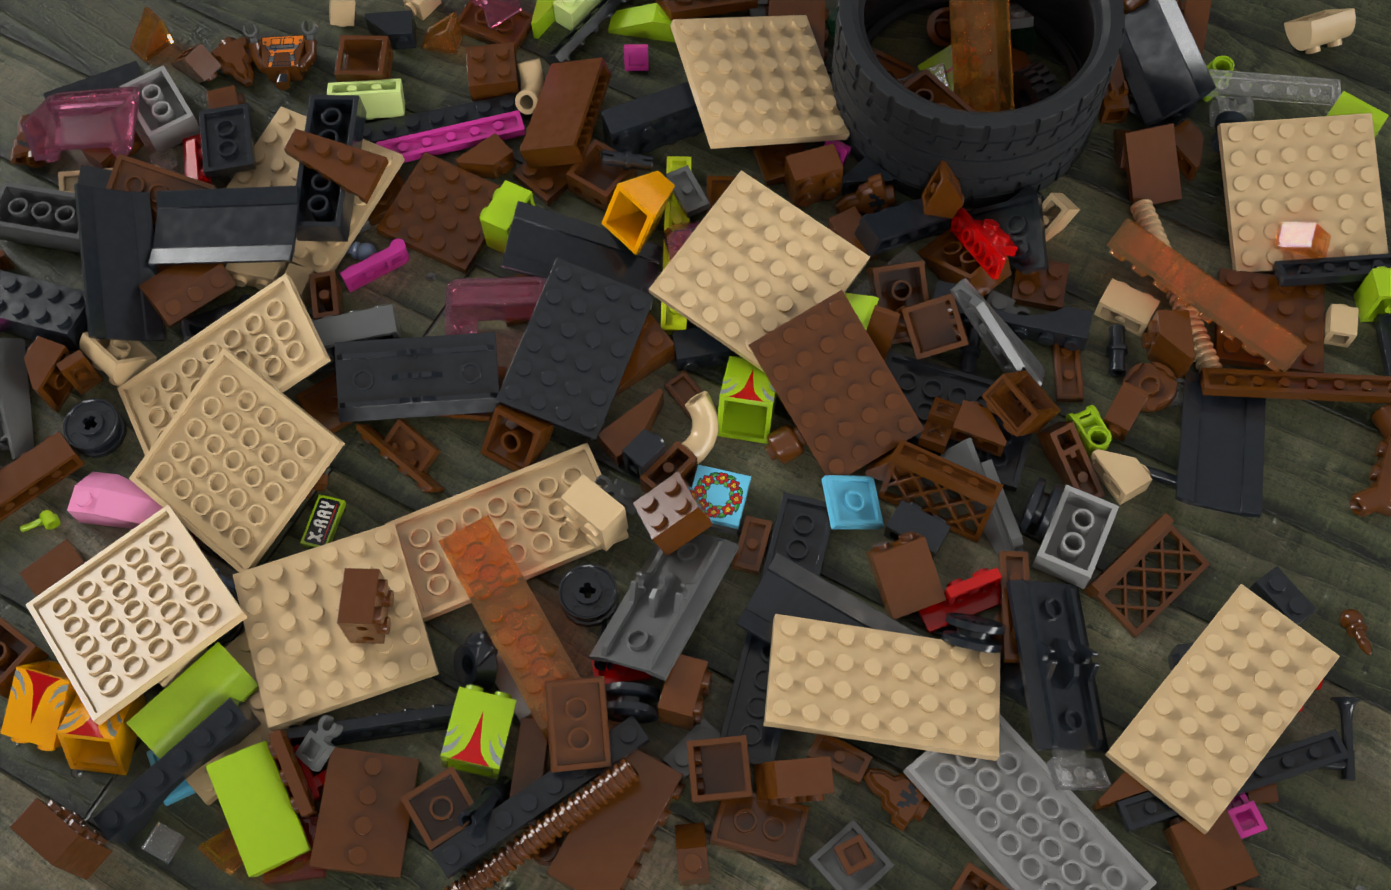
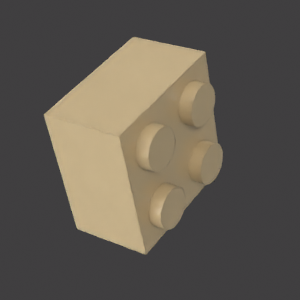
[560,474,628,551]

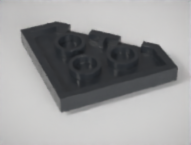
[967,193,1049,274]

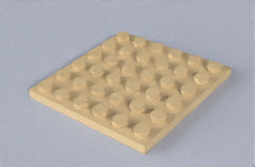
[670,15,850,149]
[226,107,405,273]
[1217,113,1388,273]
[649,170,870,371]
[129,348,345,572]
[26,504,247,725]
[233,522,439,731]

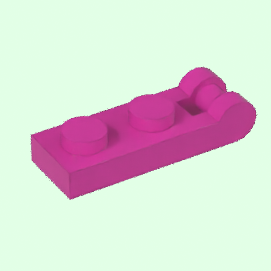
[340,239,410,293]

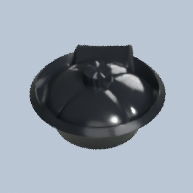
[454,631,498,692]

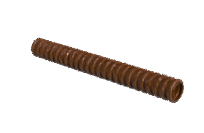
[444,758,639,890]

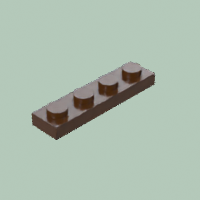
[998,551,1030,663]

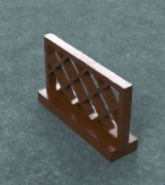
[878,439,1004,543]
[1083,513,1210,638]

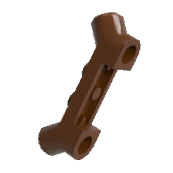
[1349,404,1391,518]

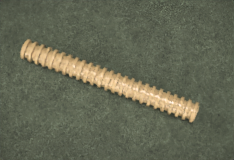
[1130,199,1223,374]

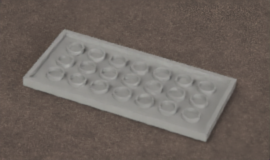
[903,715,1157,890]

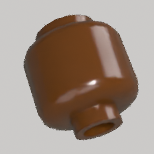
[765,424,806,464]

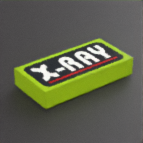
[300,494,346,549]

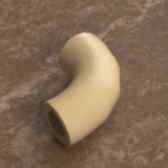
[515,58,544,114]
[681,391,719,464]

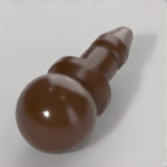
[1339,609,1372,655]

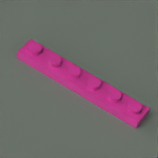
[376,110,526,163]

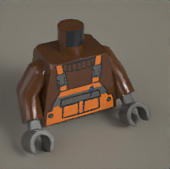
[243,21,319,90]

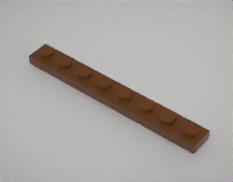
[1199,368,1391,404]

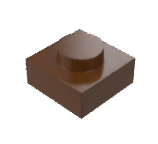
[833,834,875,877]

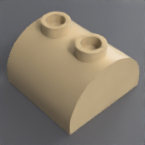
[1284,8,1356,54]
[79,332,157,387]

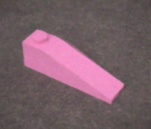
[67,472,163,529]

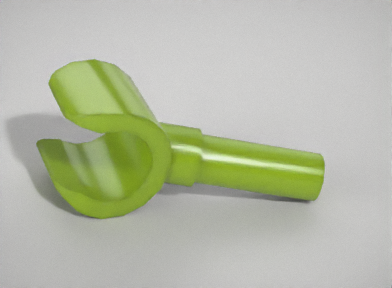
[20,510,61,532]

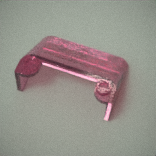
[21,87,140,162]

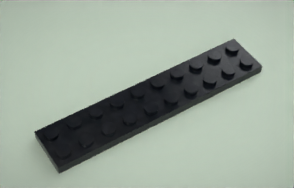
[720,492,831,766]

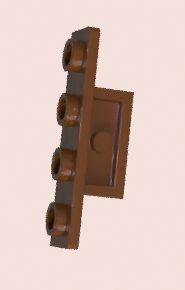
[355,419,445,493]

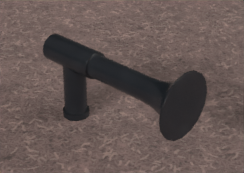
[1321,696,1362,781]

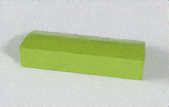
[126,642,259,759]
[206,740,312,877]

